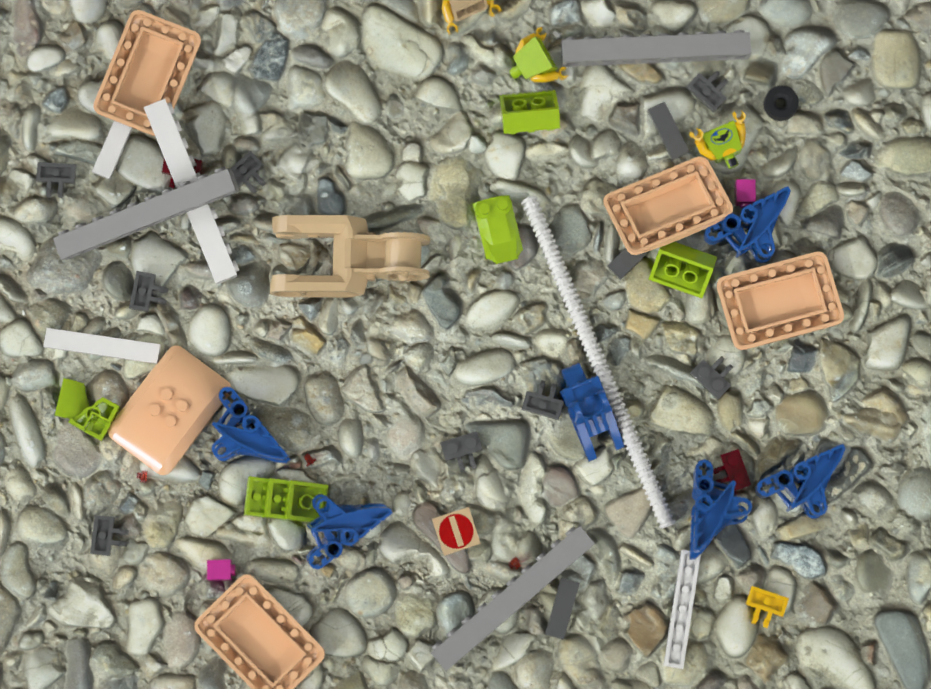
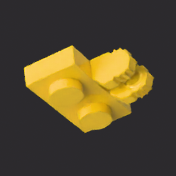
[745,586,789,628]

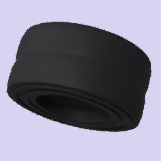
[763,85,799,121]

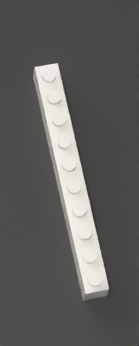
[144,99,240,285]

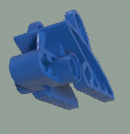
[704,186,791,264]
[560,363,624,462]
[212,387,291,464]
[755,444,845,519]
[689,460,752,560]
[307,494,393,569]

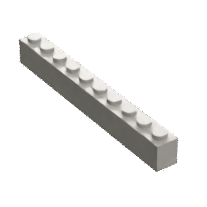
[561,30,751,67]
[53,167,240,260]
[431,526,595,671]

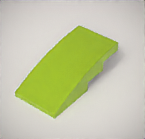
[244,476,328,522]

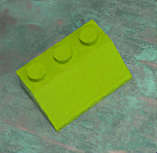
[499,90,560,134]
[648,242,717,298]

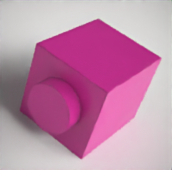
[734,179,756,209]
[207,560,236,581]

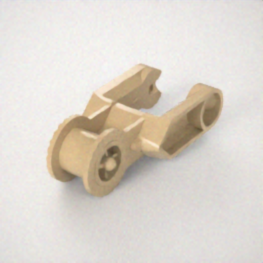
[270,215,430,298]

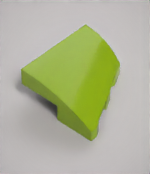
[55,378,90,419]
[68,397,121,442]

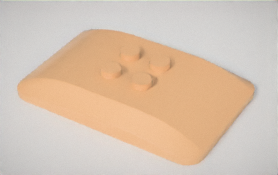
[93,10,201,136]
[603,157,733,255]
[717,252,844,350]
[108,346,232,475]
[194,574,325,689]

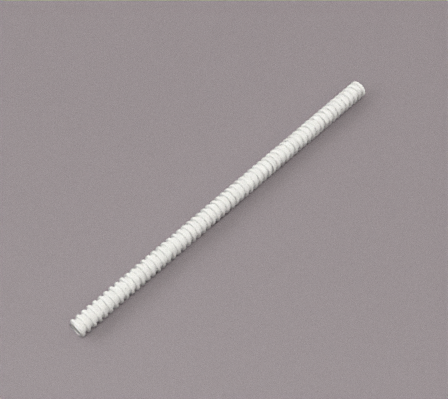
[521,196,676,529]

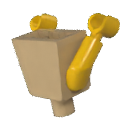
[442,0,501,35]

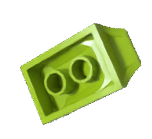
[473,195,523,264]

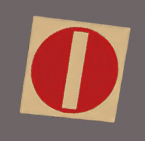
[432,507,481,556]

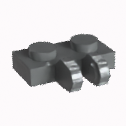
[686,71,729,113]
[231,151,266,194]
[36,162,77,198]
[129,271,169,312]
[690,356,733,400]
[521,380,564,420]
[440,431,483,472]
[90,515,129,556]

